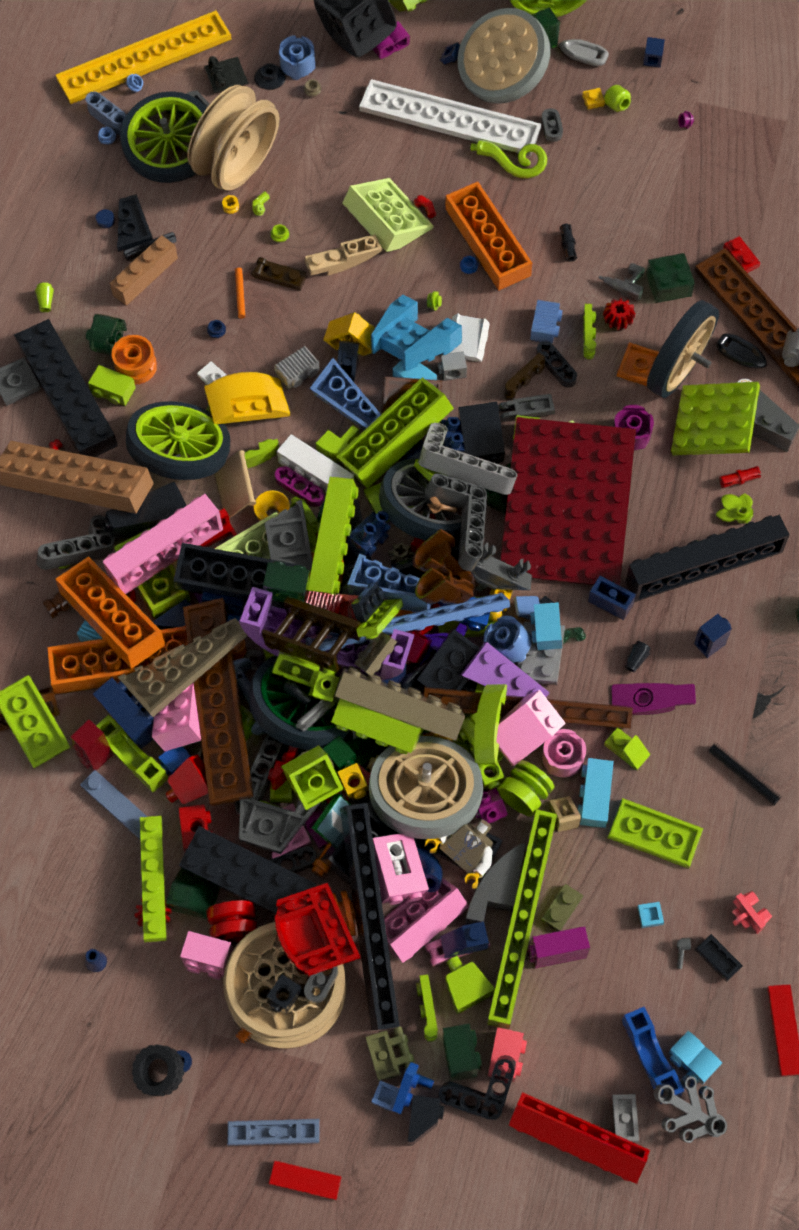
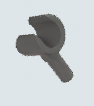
[677,938,691,969]

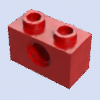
[179,804,213,852]

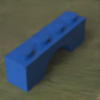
[621,1006,685,1104]

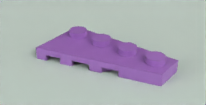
[460,642,550,697]

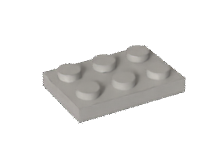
[517,622,565,685]

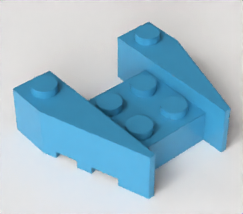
[371,295,462,371]

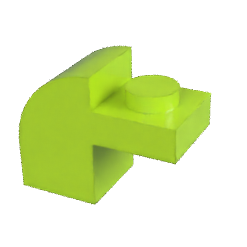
[316,425,359,463]

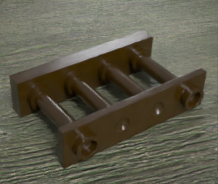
[261,596,361,672]

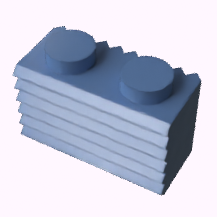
[530,300,563,343]

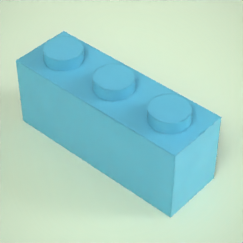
[578,758,614,828]

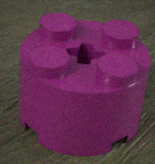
[613,405,654,450]

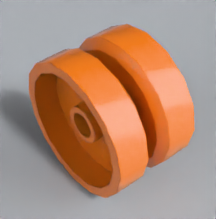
[112,335,157,385]

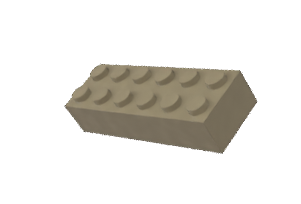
[335,665,465,741]

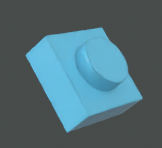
[637,902,664,928]

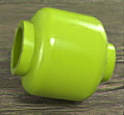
[604,85,631,112]

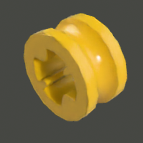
[222,195,239,214]

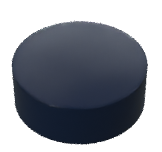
[96,209,115,228]

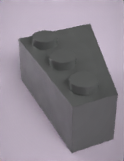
[752,389,799,452]

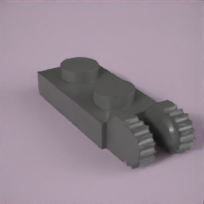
[498,394,555,422]

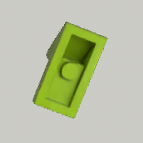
[604,727,650,770]

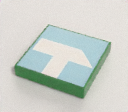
[312,793,351,845]

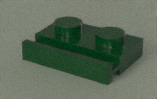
[345,736,391,767]

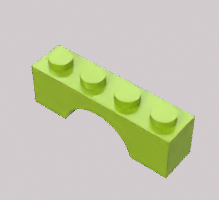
[96,715,168,793]

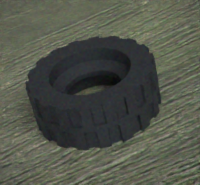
[132,1044,185,1097]

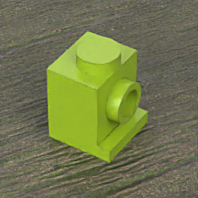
[309,669,340,702]

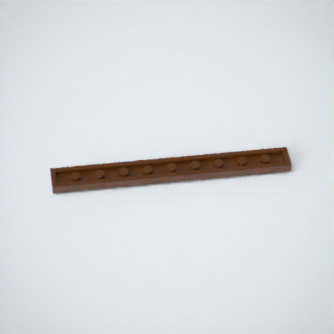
[423,687,633,729]

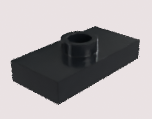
[695,934,743,982]

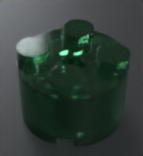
[86,314,127,356]

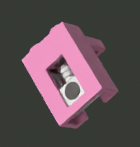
[372,834,429,905]

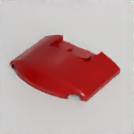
[275,883,360,976]

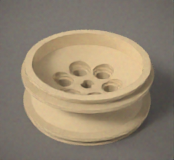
[187,85,279,190]
[223,922,346,1049]

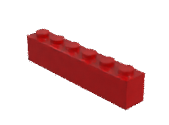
[508,1092,650,1184]

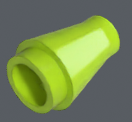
[35,283,54,312]

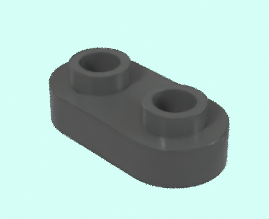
[541,108,563,142]
[304,966,338,1003]

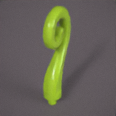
[471,140,547,179]

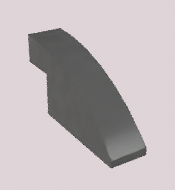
[466,843,526,925]

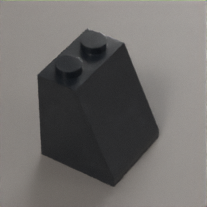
[458,402,505,464]

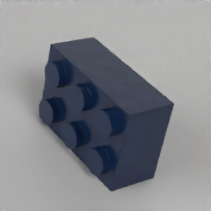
[93,678,154,750]

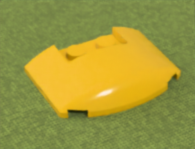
[204,372,290,424]

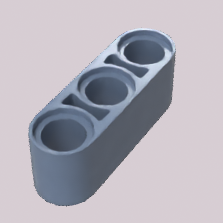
[85,92,126,135]

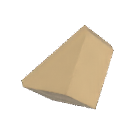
[549,796,581,832]

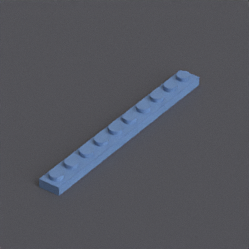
[305,593,510,651]

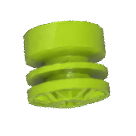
[497,760,555,817]

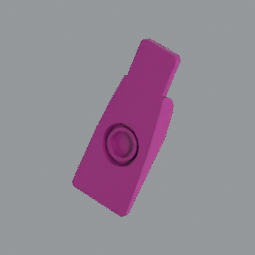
[612,683,696,715]

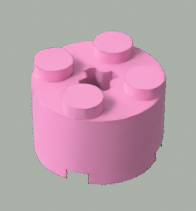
[542,729,586,778]

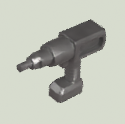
[598,263,645,301]

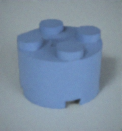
[279,36,315,80]
[483,616,532,663]

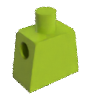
[445,956,495,1015]

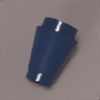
[85,949,107,972]

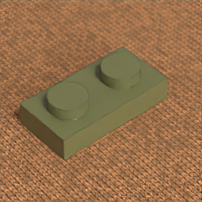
[541,884,584,932]

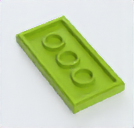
[0,675,71,769]
[608,798,703,869]

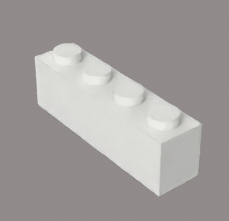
[277,434,355,493]

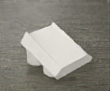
[450,313,490,362]

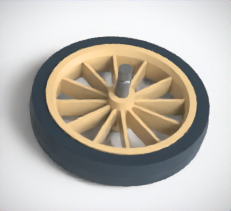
[647,300,719,398]

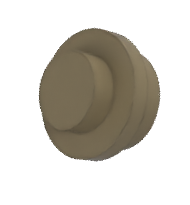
[304,79,321,97]

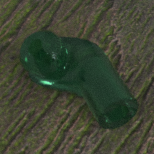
[563,627,586,645]

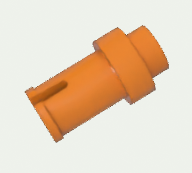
[312,844,331,877]

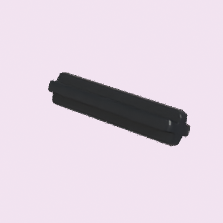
[123,232,177,261]

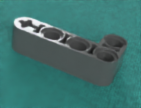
[36,515,115,570]

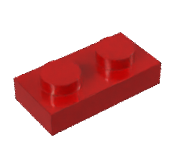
[723,236,761,273]

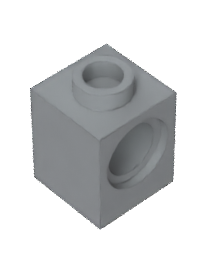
[438,351,467,381]

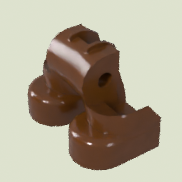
[413,529,474,604]

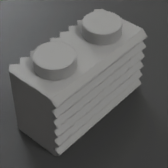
[274,346,320,390]

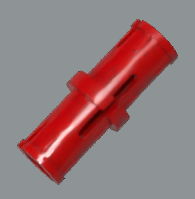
[719,466,761,488]

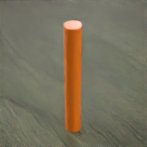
[235,267,245,319]

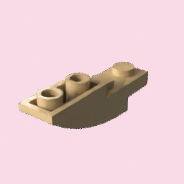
[305,235,382,276]

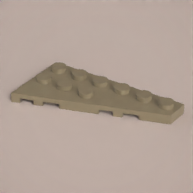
[118,618,248,717]

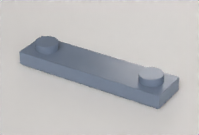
[80,770,147,841]
[227,1119,320,1146]

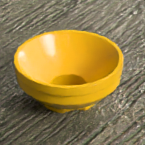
[254,491,290,521]

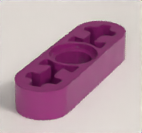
[275,466,324,507]

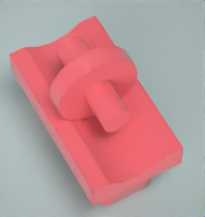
[732,891,772,934]

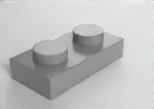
[612,1094,639,1143]

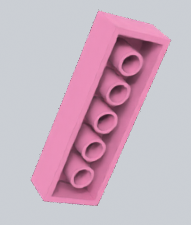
[103,494,223,594]

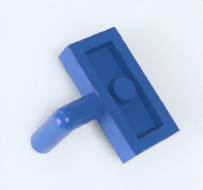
[392,1062,434,1114]

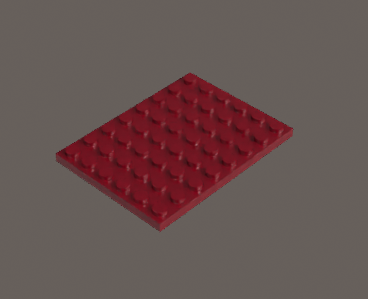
[501,417,636,586]

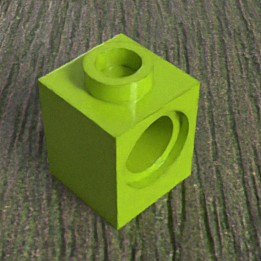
[478,761,504,790]

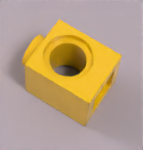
[338,763,369,799]

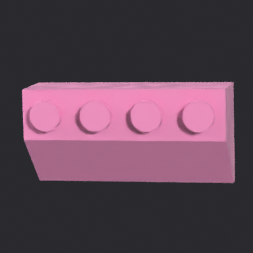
[384,878,469,963]

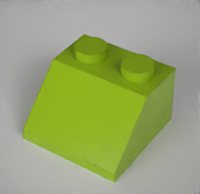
[281,745,343,810]

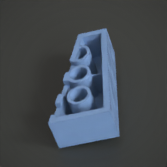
[310,358,381,430]
[347,554,432,612]

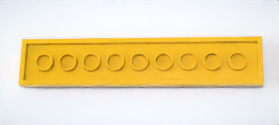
[55,11,232,104]

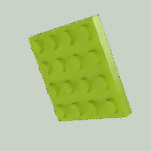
[671,381,760,455]

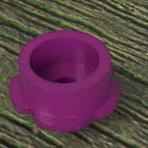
[678,111,694,129]

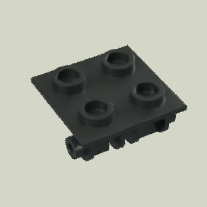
[204,56,248,93]

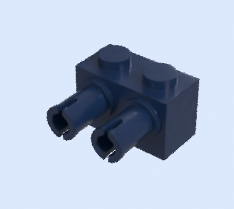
[346,511,391,557]

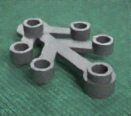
[653,1075,727,1143]

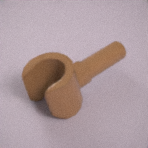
[427,497,457,513]

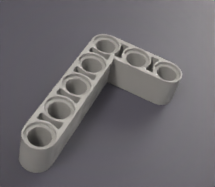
[418,423,517,494]

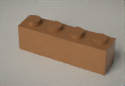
[110,235,178,306]

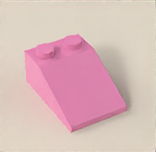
[496,690,565,766]

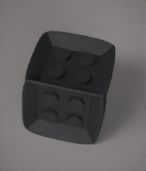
[314,0,397,57]

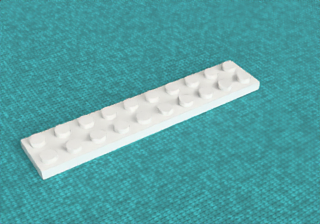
[359,79,541,156]

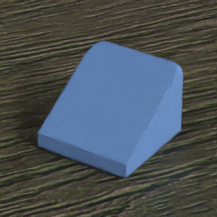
[514,596,540,620]

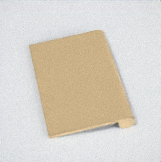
[215,450,256,518]

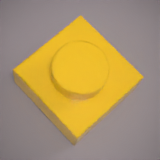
[582,88,605,110]

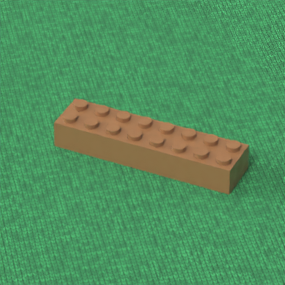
[0,441,154,514]

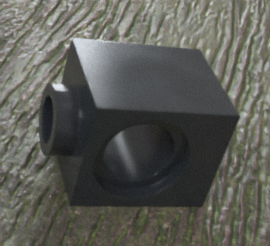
[267,974,302,1015]

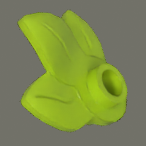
[716,493,753,524]

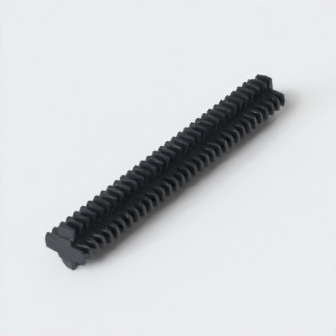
[708,742,782,806]

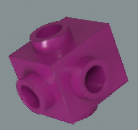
[475,788,508,823]

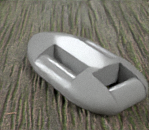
[559,39,609,66]

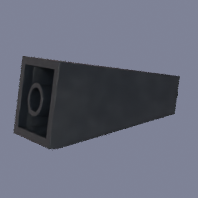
[103,481,187,539]

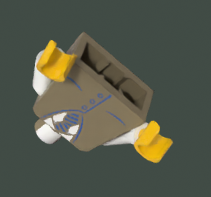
[425,820,493,889]

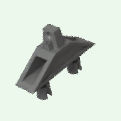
[470,543,532,592]

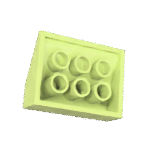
[343,178,434,252]

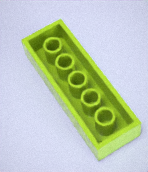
[336,377,454,488]

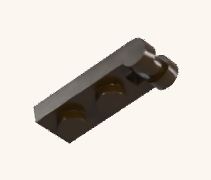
[251,257,307,291]
[504,352,545,401]

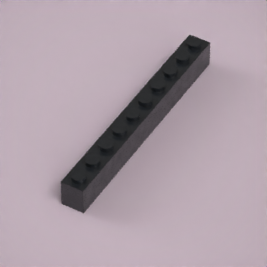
[340,803,400,1030]

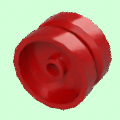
[207,900,257,944]

